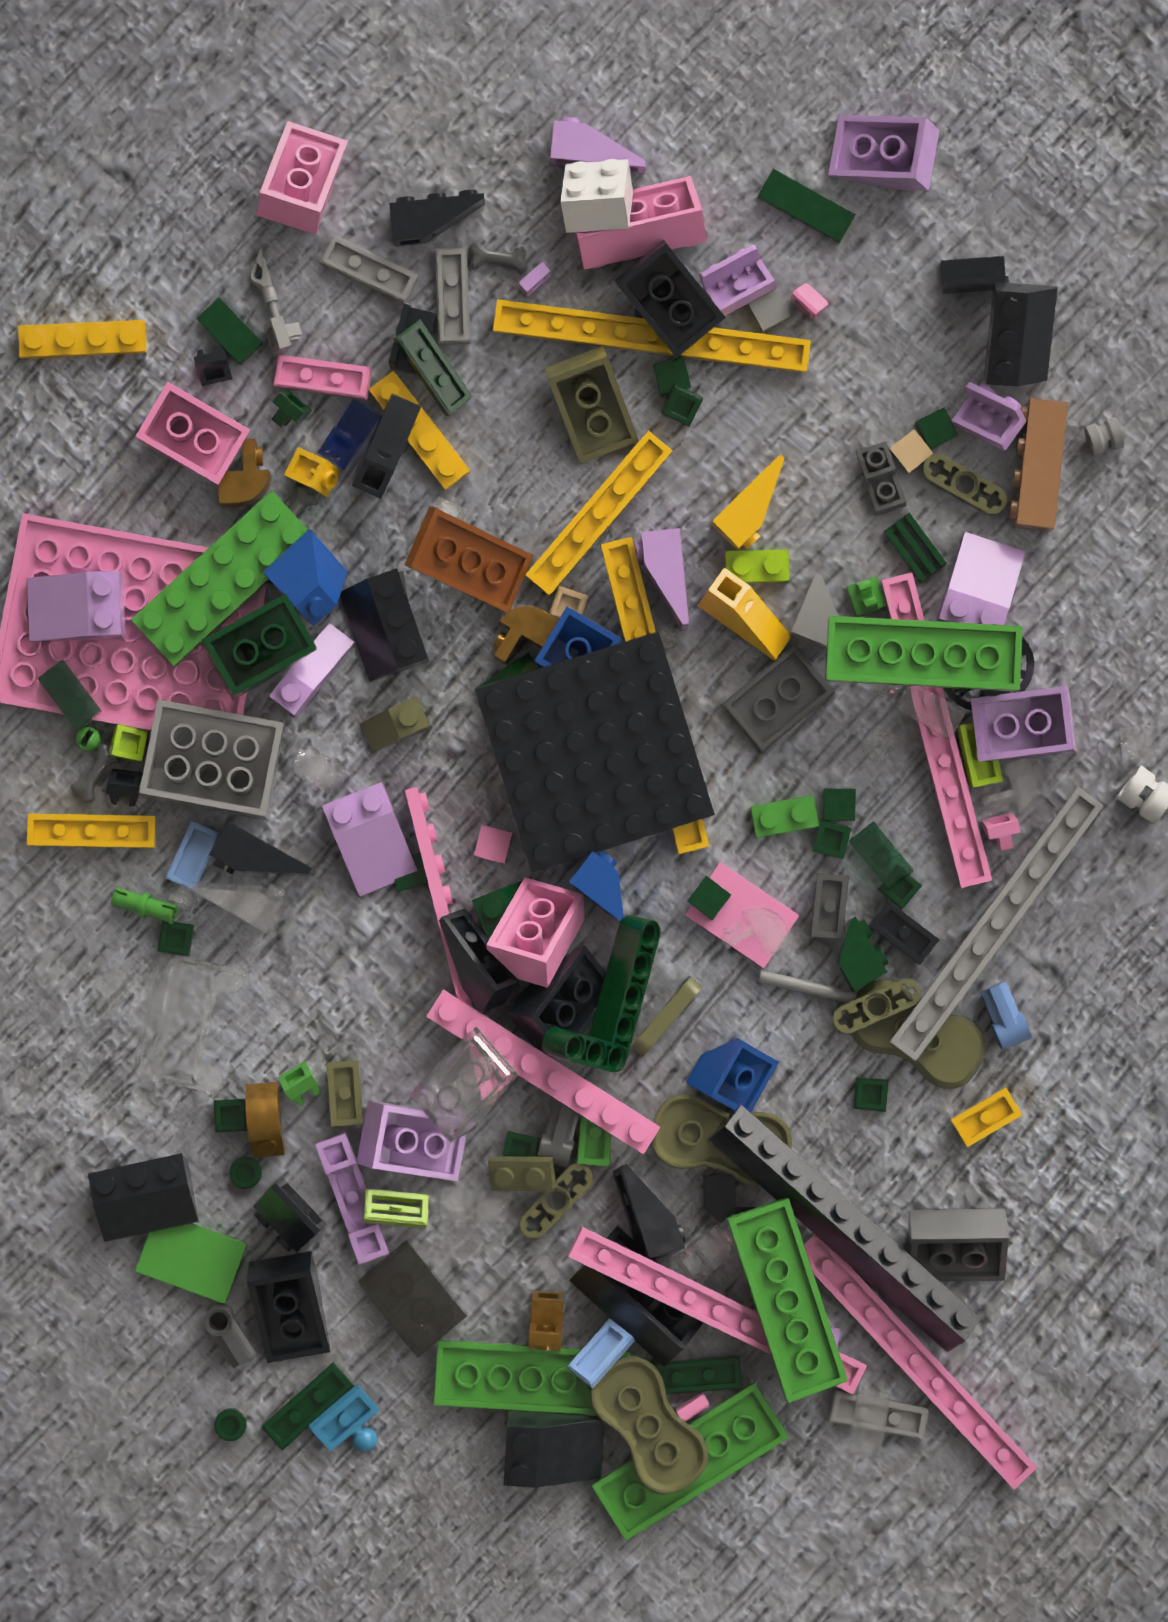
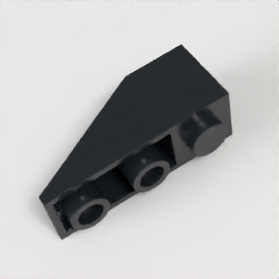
[389,190,485,247]
[352,393,421,499]

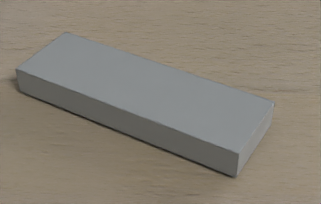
[320,234,419,304]
[435,248,470,345]
[828,1389,929,1440]

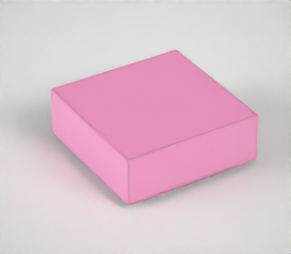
[474,825,513,864]
[676,1392,709,1421]

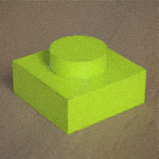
[108,724,148,763]

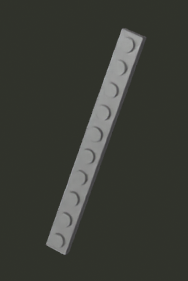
[889,787,1103,1062]

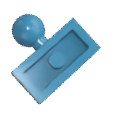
[309,1384,380,1452]

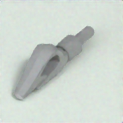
[250,249,280,318]

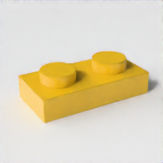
[950,1087,1022,1147]

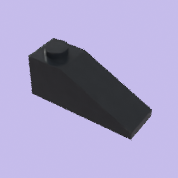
[439,908,519,1013]
[613,1164,686,1260]

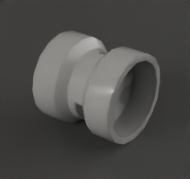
[1084,417,1124,456]

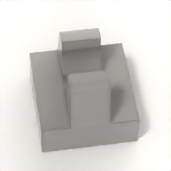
[264,316,302,357]

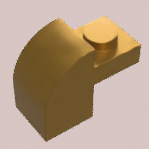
[218,438,271,508]
[492,606,558,664]
[245,1082,285,1158]
[528,1290,564,1351]

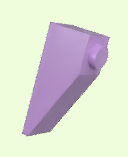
[550,117,646,174]
[269,623,355,718]

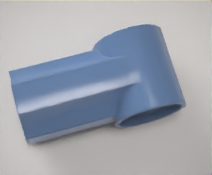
[980,982,1032,1051]

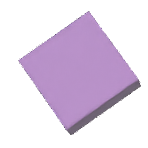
[519,262,551,298]

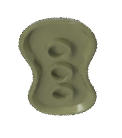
[848,979,986,1089]
[651,1094,792,1187]
[590,1356,708,1495]

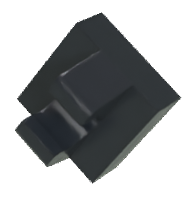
[194,345,232,386]
[106,768,143,807]

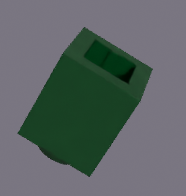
[836,917,889,991]

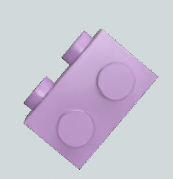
[699,245,777,316]
[952,382,1026,451]

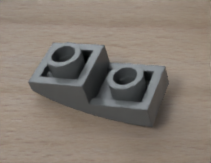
[856,441,906,516]

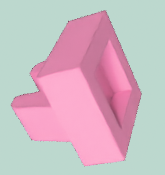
[982,812,1020,851]

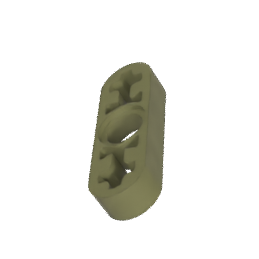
[922,454,1007,516]
[631,976,703,1057]
[833,979,921,1034]
[520,1163,593,1239]

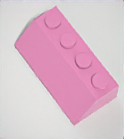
[574,176,707,270]

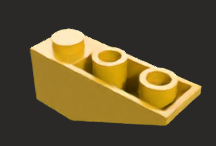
[697,568,792,661]

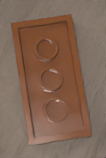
[405,506,533,613]

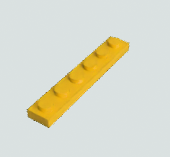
[525,430,673,597]

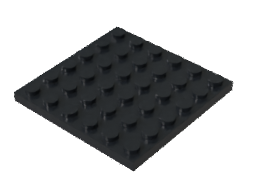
[474,631,715,873]

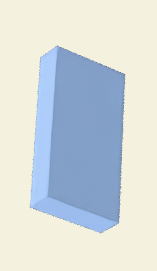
[166,820,221,891]
[567,1318,635,1389]

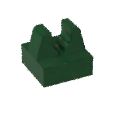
[271,390,312,428]

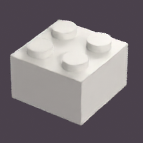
[561,159,633,233]

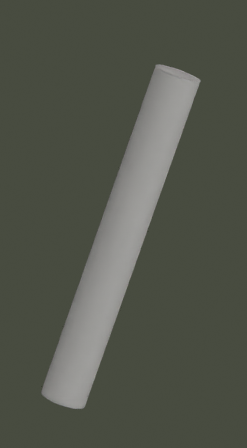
[758,970,854,1003]

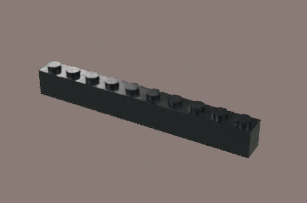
[708,1105,981,1352]

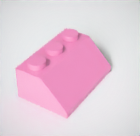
[486,877,585,988]

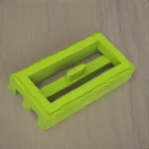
[362,1189,429,1229]

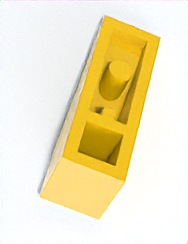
[711,454,785,551]

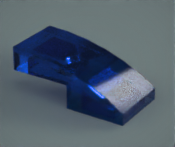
[317,398,381,470]

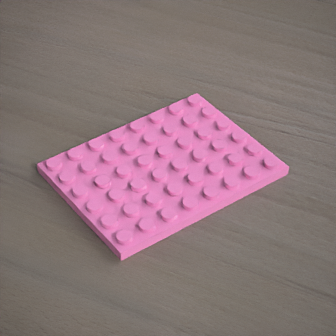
[0,513,269,731]

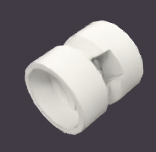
[1117,765,1168,825]

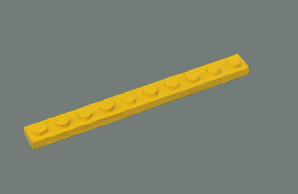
[493,299,811,373]
[600,537,710,854]

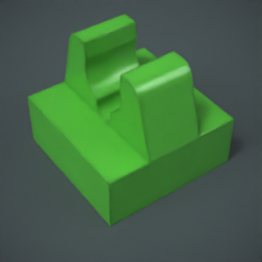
[846,576,887,617]
[278,1061,320,1105]

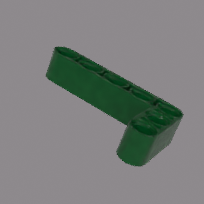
[542,915,661,1072]

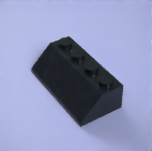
[569,1225,704,1367]

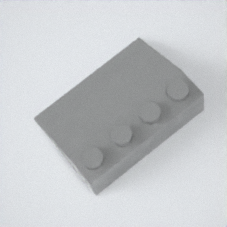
[139,699,284,821]

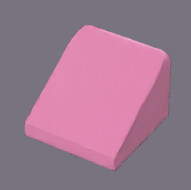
[791,283,828,320]

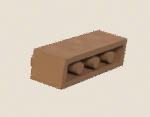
[1009,398,1068,532]

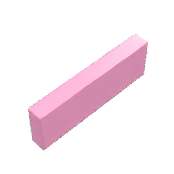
[273,355,372,400]

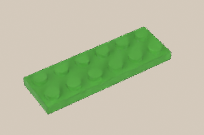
[131,490,308,667]
[825,616,1023,692]
[726,1197,848,1403]
[434,1340,630,1415]
[592,1382,789,1541]

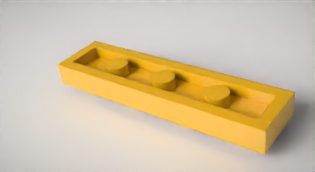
[18,320,147,359]
[369,370,470,491]
[27,814,156,848]

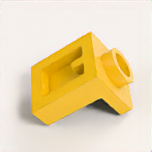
[284,447,341,497]

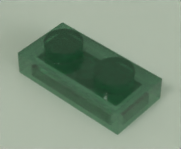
[37,660,102,730]

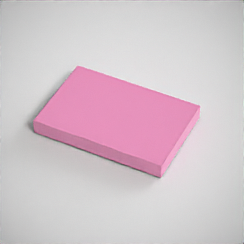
[685,862,799,968]

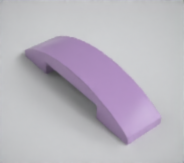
[315,1133,389,1264]

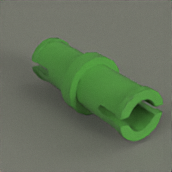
[111,887,178,924]

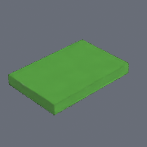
[135,1223,248,1304]

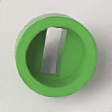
[75,726,102,752]

